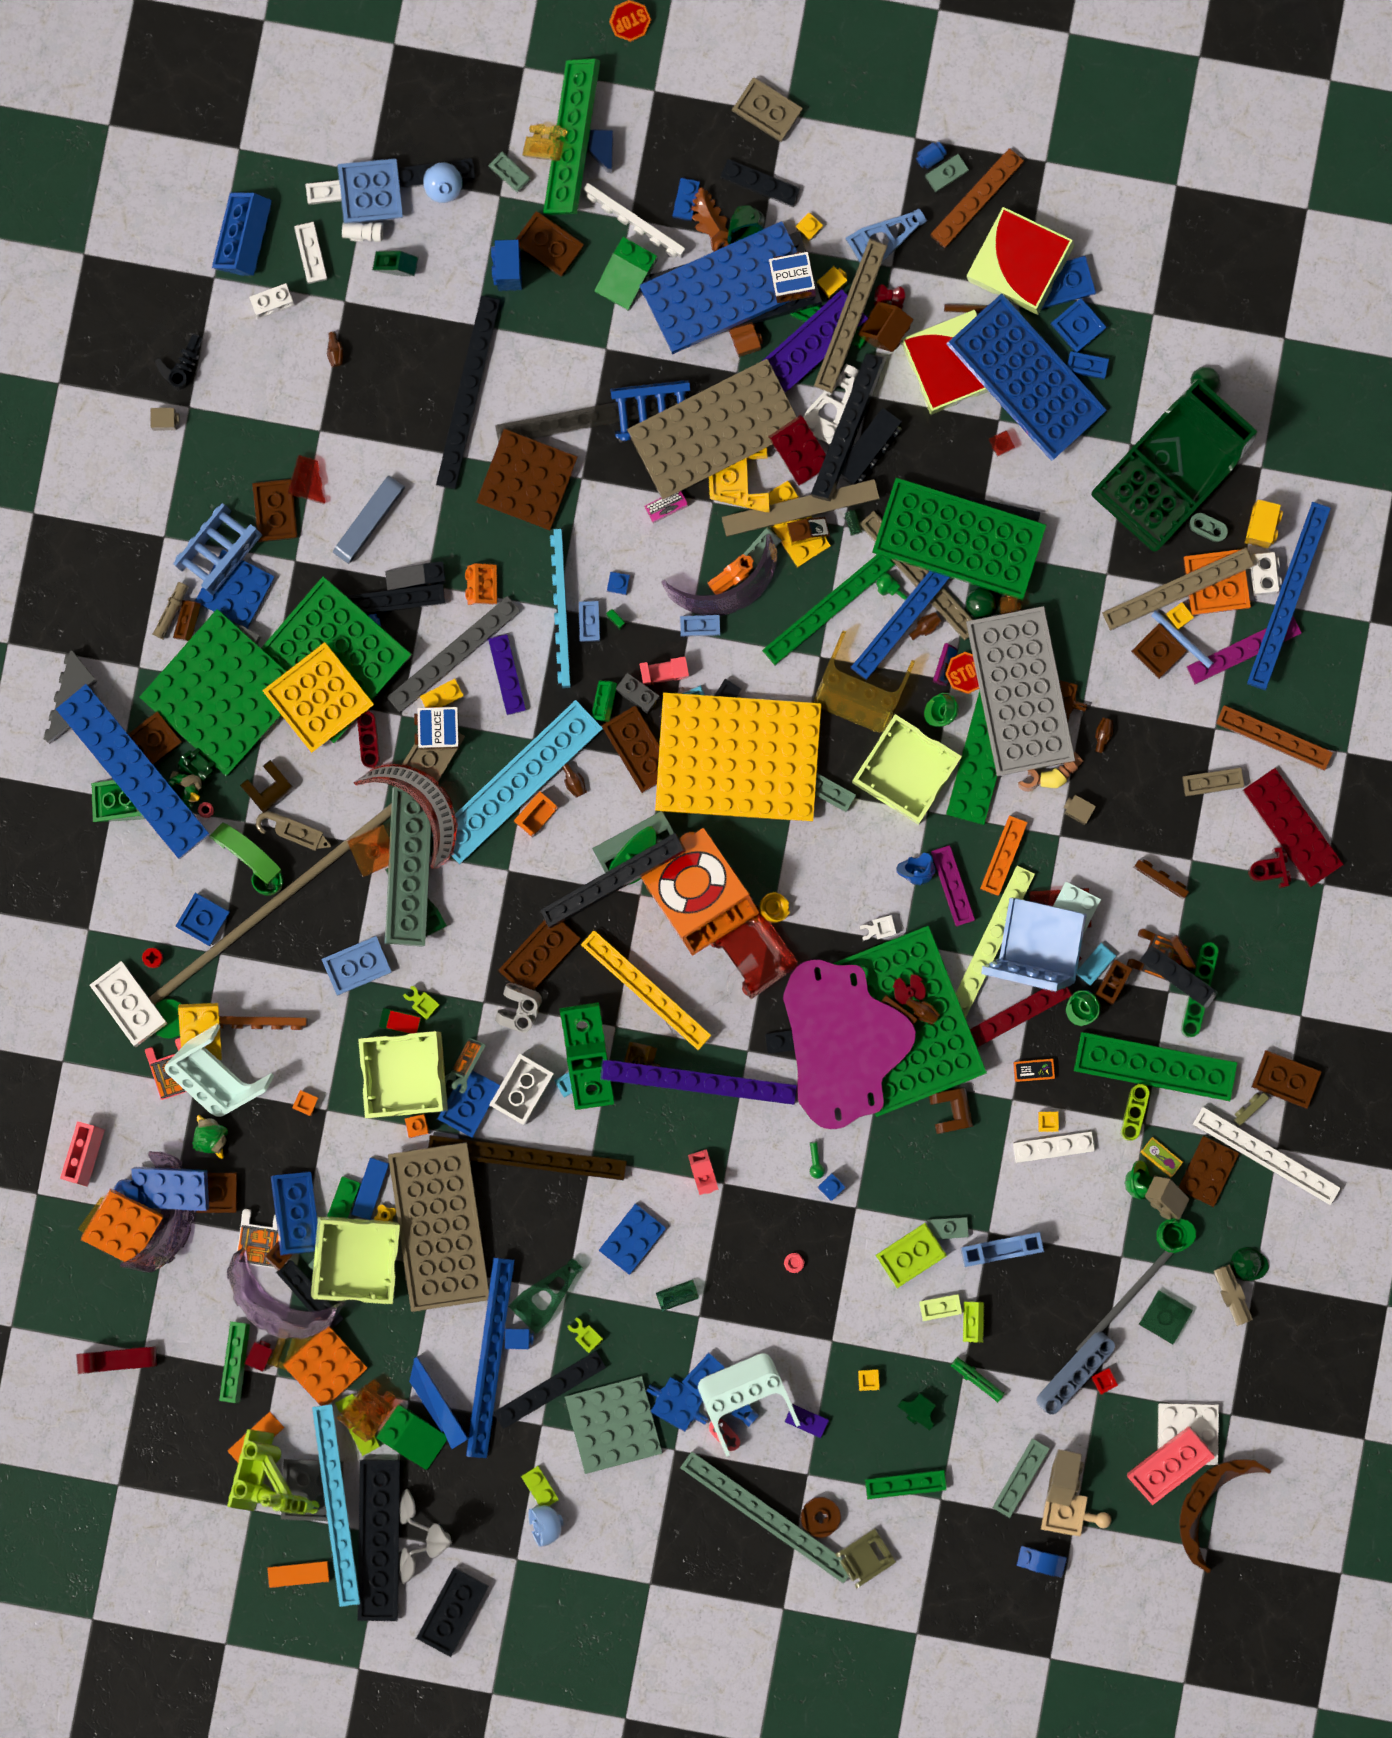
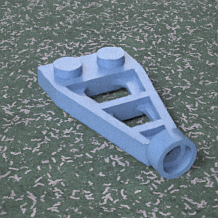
[845,209,927,263]

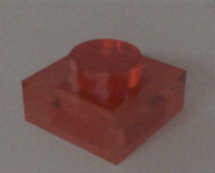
[989,430,1015,457]

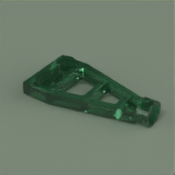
[508,1257,584,1334]

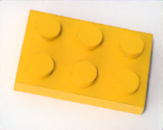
[178,1003,222,1060]

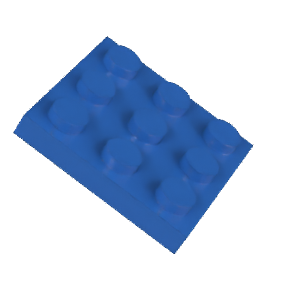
[195,549,275,629]

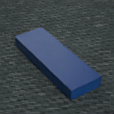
[352,1158,389,1220]

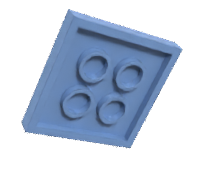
[337,159,403,224]

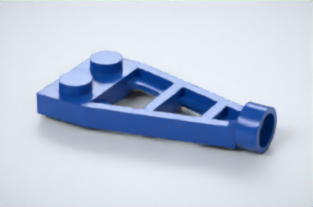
[682,1352,759,1427]

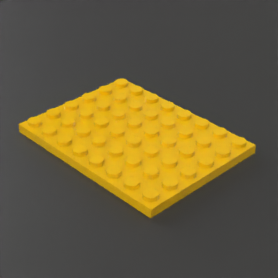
[655,693,821,822]

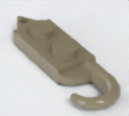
[256,811,331,851]

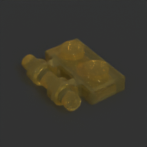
[522,124,567,161]

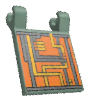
[445,1038,486,1093]

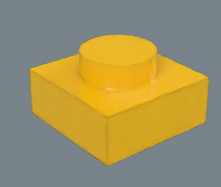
[795,212,823,241]
[1166,602,1194,630]
[1038,1112,1059,1132]
[858,1370,879,1391]

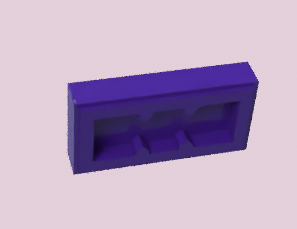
[784,1404,829,1438]

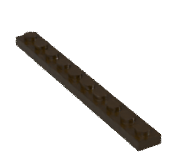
[428,1135,627,1181]

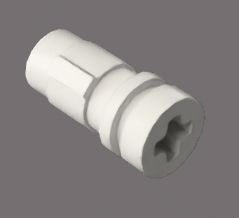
[342,222,384,242]

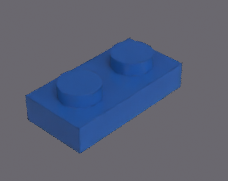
[673,178,700,221]
[1067,351,1109,379]

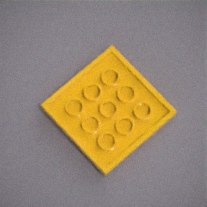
[262,642,374,753]

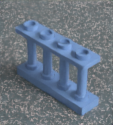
[173,503,262,596]

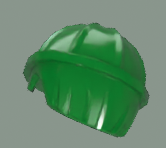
[924,693,960,727]
[1066,990,1101,1026]
[1124,1160,1153,1200]
[1156,1218,1196,1253]

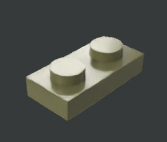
[1233,1093,1269,1126]

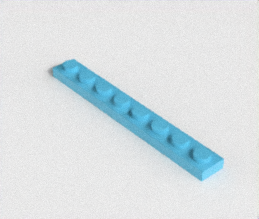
[550,529,570,688]

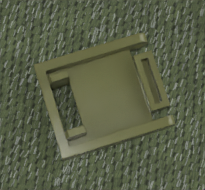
[835,1529,896,1588]

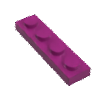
[931,845,975,927]

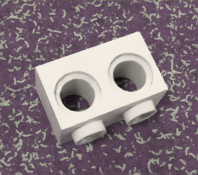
[249,283,295,319]
[1250,552,1282,596]

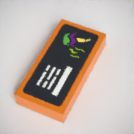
[1013,1059,1055,1082]

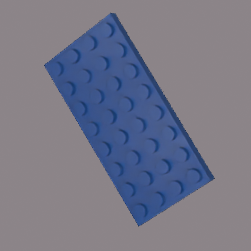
[639,221,797,355]
[946,293,1106,461]

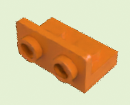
[465,564,497,605]

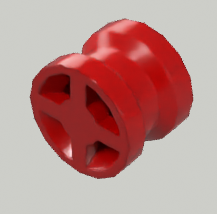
[142,948,164,968]

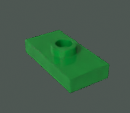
[591,681,617,722]

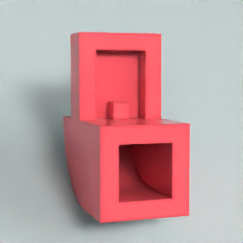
[688,1150,719,1195]

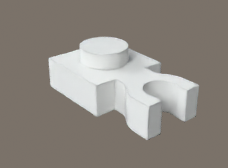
[859,915,896,941]

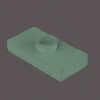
[489,152,531,193]
[925,154,969,192]
[744,527,782,570]
[927,1217,968,1239]

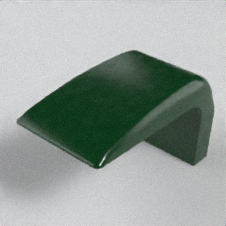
[1091,378,1258,551]

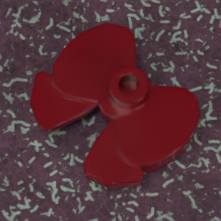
[874,284,905,309]
[893,974,926,1005]

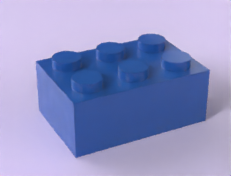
[491,240,522,291]

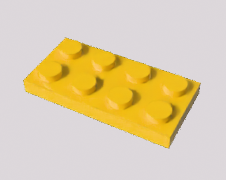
[769,480,831,568]

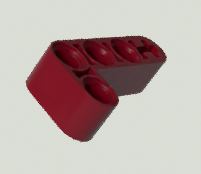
[76,1346,158,1374]

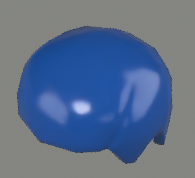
[113,1179,138,1202]

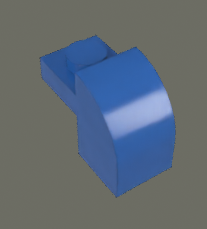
[1017,1546,1067,1577]

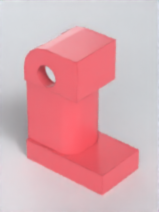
[640,656,689,686]

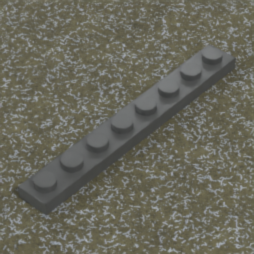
[387,596,520,713]

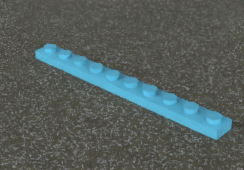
[312,1404,360,1607]

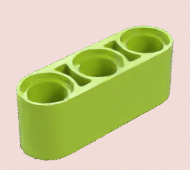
[1120,1084,1149,1141]

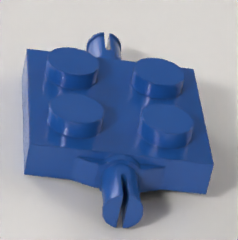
[646,1377,709,1432]

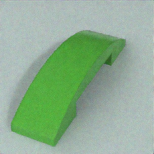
[209,822,281,884]

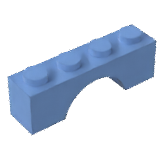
[960,1232,1044,1267]

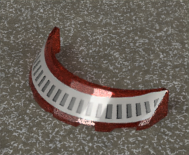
[354,764,458,869]

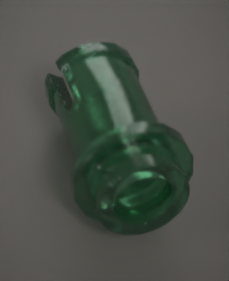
[844,510,863,536]

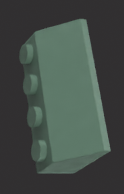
[592,811,674,873]

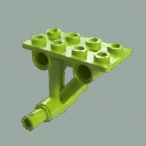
[227,1429,319,1514]

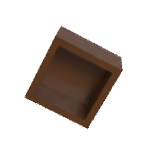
[858,301,914,352]

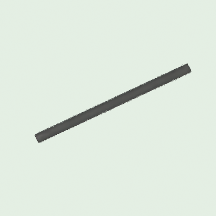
[1075,1251,1173,1351]

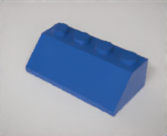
[212,193,272,276]

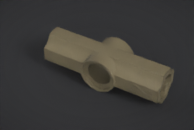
[1213,1264,1253,1326]

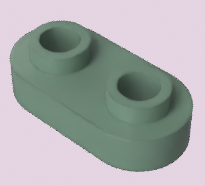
[1189,513,1228,542]

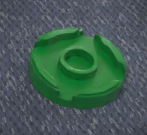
[155,999,181,1039]

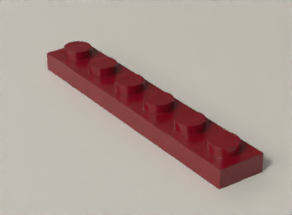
[970,987,1072,1048]

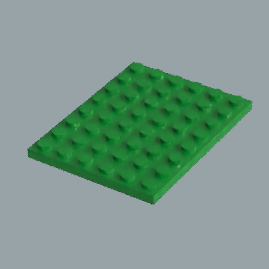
[818,926,987,1117]

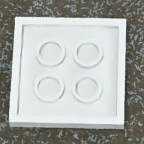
[1158,1403,1219,1465]

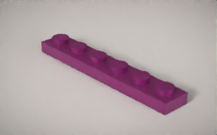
[1186,616,1301,685]

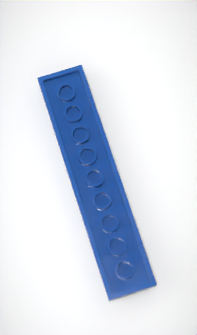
[56,684,210,860]

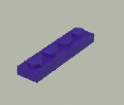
[488,634,526,716]

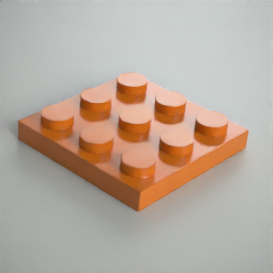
[1184,549,1251,616]
[81,1188,163,1264]
[283,1324,367,1406]

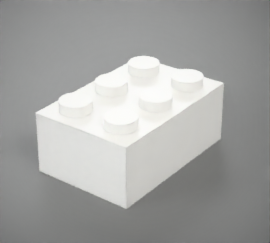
[490,1054,554,1126]

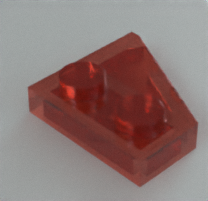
[287,455,325,505]

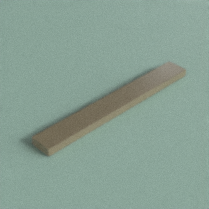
[814,239,888,393]
[722,479,879,537]
[859,511,973,641]
[1102,548,1255,631]

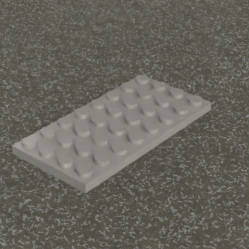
[966,606,1075,777]

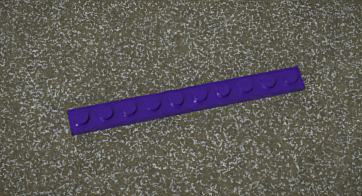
[600,1060,797,1105]

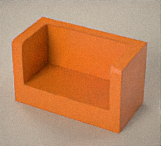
[514,791,558,838]

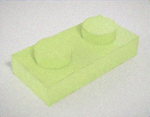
[919,1294,962,1321]

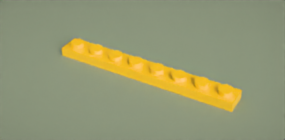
[581,931,711,1051]

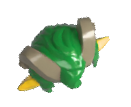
[168,771,202,809]
[192,1115,228,1159]

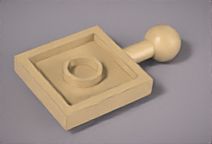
[1041,1490,1111,1537]

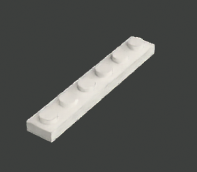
[583,183,685,258]

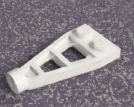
[803,364,859,445]

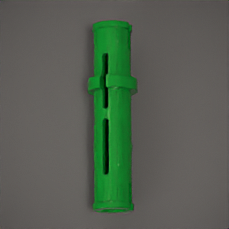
[950,1356,1005,1403]

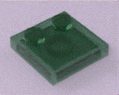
[1138,1290,1193,1345]

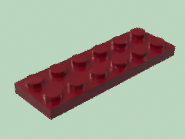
[1242,768,1343,887]

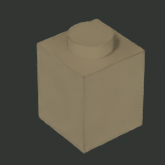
[150,408,180,431]
[1063,795,1096,825]

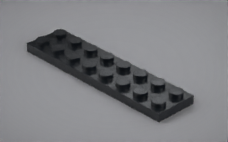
[357,1460,400,1621]

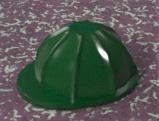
[1230,1248,1268,1281]

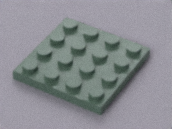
[565,1376,662,1474]

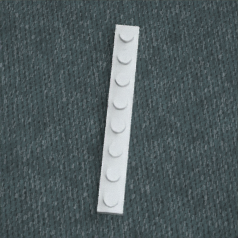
[1193,1107,1340,1205]

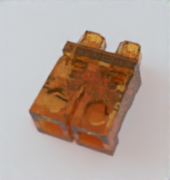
[336,1379,395,1442]

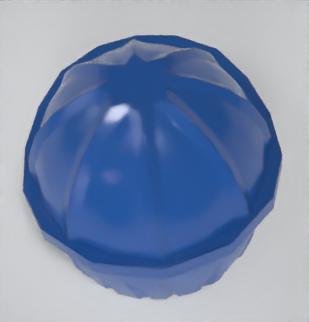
[896,853,935,885]

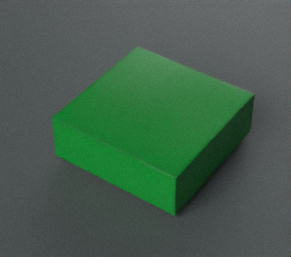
[606,609,625,630]

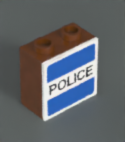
[769,252,816,303]
[414,707,459,750]

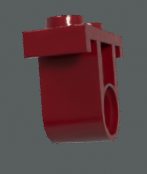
[1248,847,1291,888]

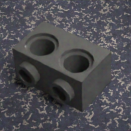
[616,673,660,714]

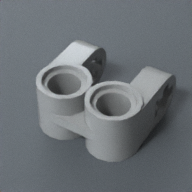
[495,983,542,1033]

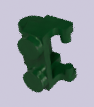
[178,748,215,785]

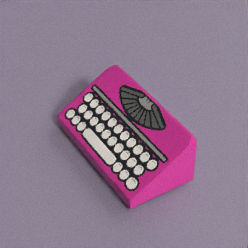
[644,491,688,523]

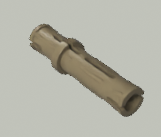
[152,582,189,640]

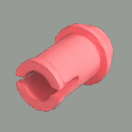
[198,802,214,818]

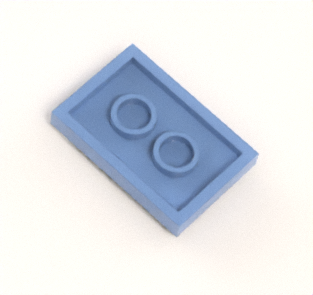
[322,936,392,996]

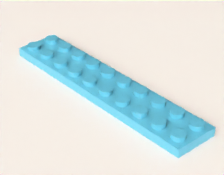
[432,700,603,864]

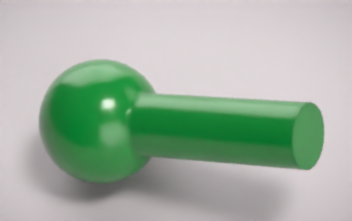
[809,1141,825,1179]

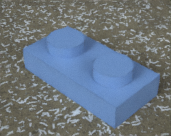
[579,601,600,642]
[680,615,720,637]

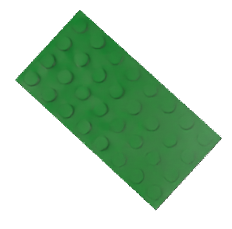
[872,478,1046,600]

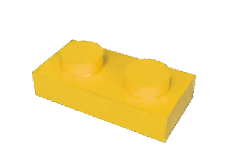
[420,679,464,708]

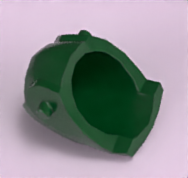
[728,206,765,245]

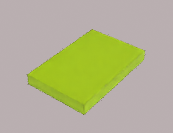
[875,1222,947,1288]

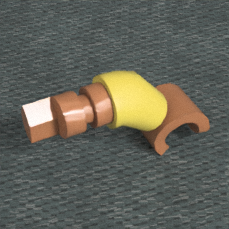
[1018,752,1083,792]

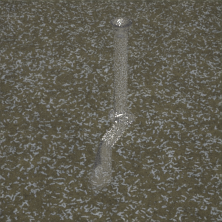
[666,953,759,1032]

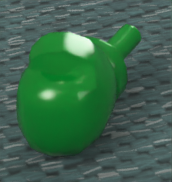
[876,573,908,600]

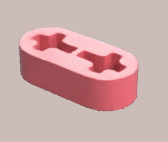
[709,1419,740,1451]

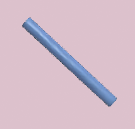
[1151,610,1214,669]

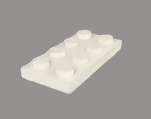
[90,961,167,1047]

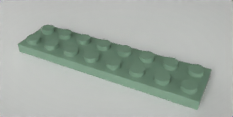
[385,787,432,947]

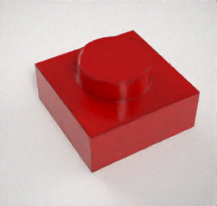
[1091,1368,1118,1395]

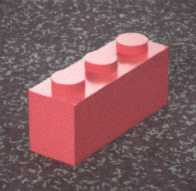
[60,1121,105,1187]

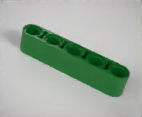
[1181,942,1218,1038]

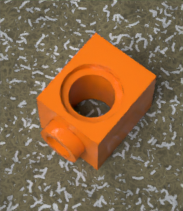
[405,1114,430,1138]

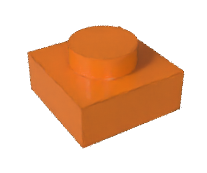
[292,1090,319,1116]

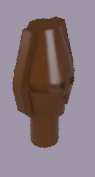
[327,332,343,367]
[909,612,942,640]
[1095,718,1113,753]
[562,763,587,798]
[905,997,940,1024]

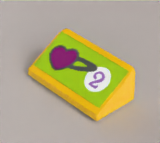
[1140,1137,1183,1178]

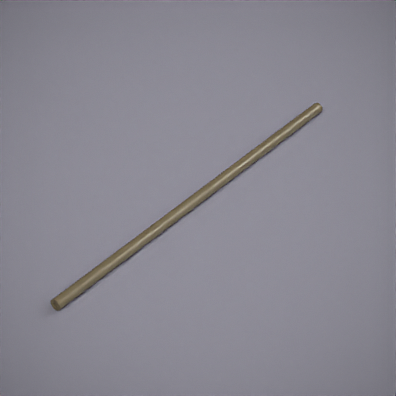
[149,803,392,1006]

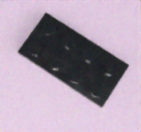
[416,1567,489,1657]

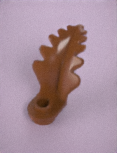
[692,188,729,251]

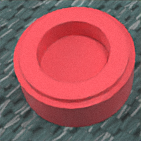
[784,1253,804,1273]

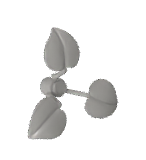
[399,1489,452,1584]

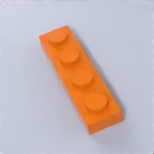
[980,815,1028,896]

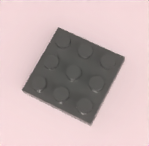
[281,1459,344,1521]

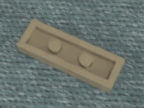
[1182,768,1244,797]

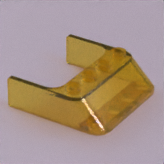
[815,630,915,732]

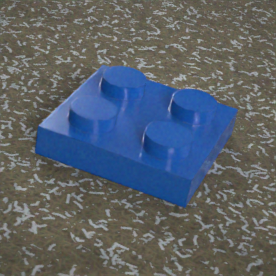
[1051,298,1106,353]
[175,893,230,946]

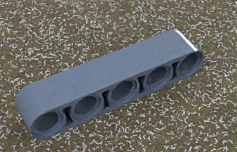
[332,475,405,564]
[1036,1332,1115,1415]

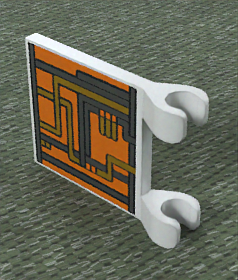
[235,1209,279,1268]

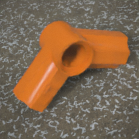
[708,554,754,597]

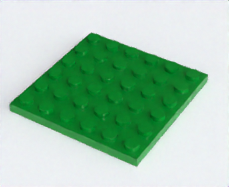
[261,576,412,744]
[139,609,286,776]

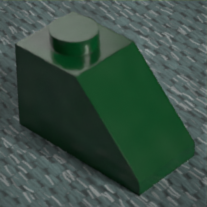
[372,251,418,276]

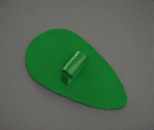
[609,826,656,885]

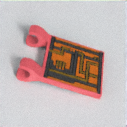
[145,1038,187,1100]

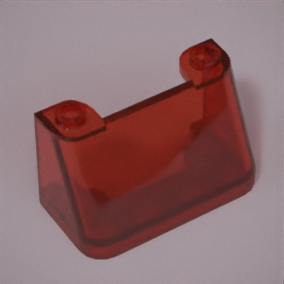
[710,904,798,999]

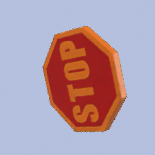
[609,0,651,41]
[945,652,979,694]

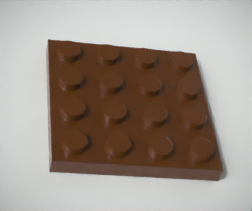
[476,429,577,530]

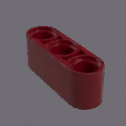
[357,711,380,769]

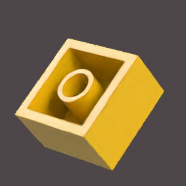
[1245,500,1283,549]

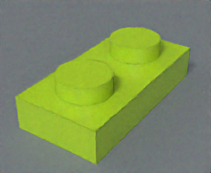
[963,1302,984,1342]
[521,1466,559,1506]

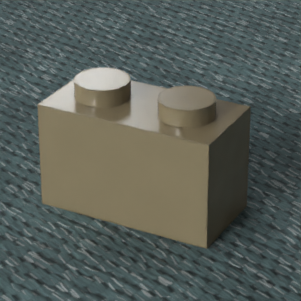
[1145,1176,1189,1220]

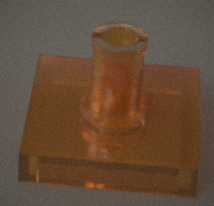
[347,825,390,877]

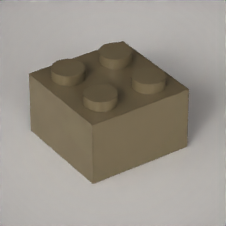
[1046,1449,1084,1506]

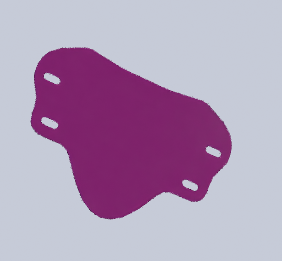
[783,960,915,1129]

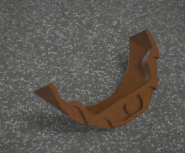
[1180,1459,1272,1573]

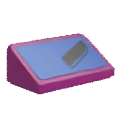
[933,643,958,686]

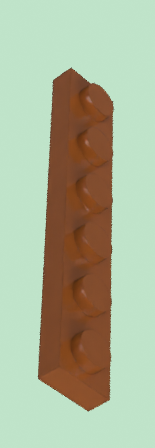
[930,148,1024,248]
[1216,705,1333,771]
[219,1016,308,1030]

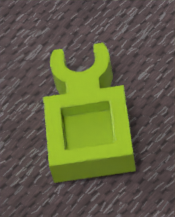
[403,986,440,1020]
[567,1317,603,1353]

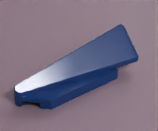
[409,1356,469,1449]

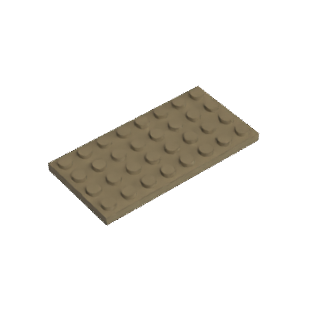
[627,359,796,500]
[388,1142,489,1312]

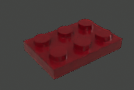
[768,415,826,486]

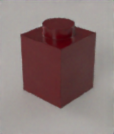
[245,1340,274,1372]

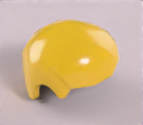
[760,892,790,923]

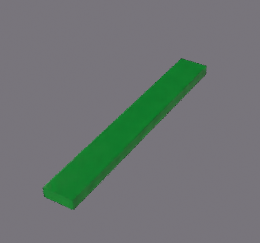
[762,555,895,666]

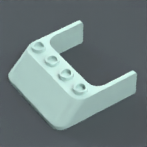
[165,1024,274,1117]
[698,1353,800,1457]

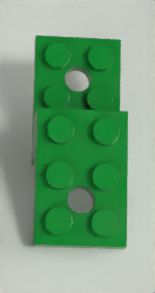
[560,1002,614,1110]

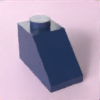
[587,130,613,173]

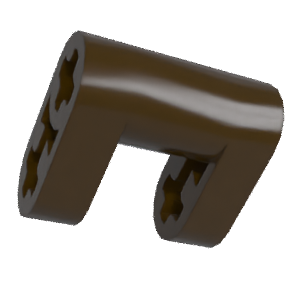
[240,760,294,813]

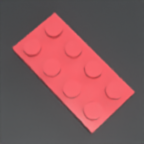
[1127,1426,1215,1505]

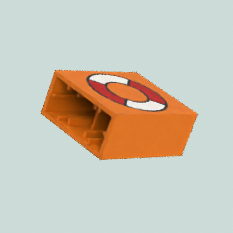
[641,828,759,956]

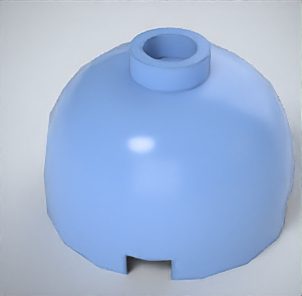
[423,163,462,203]
[528,1505,564,1547]

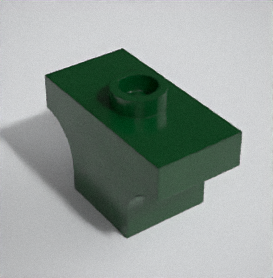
[897,1393,936,1431]

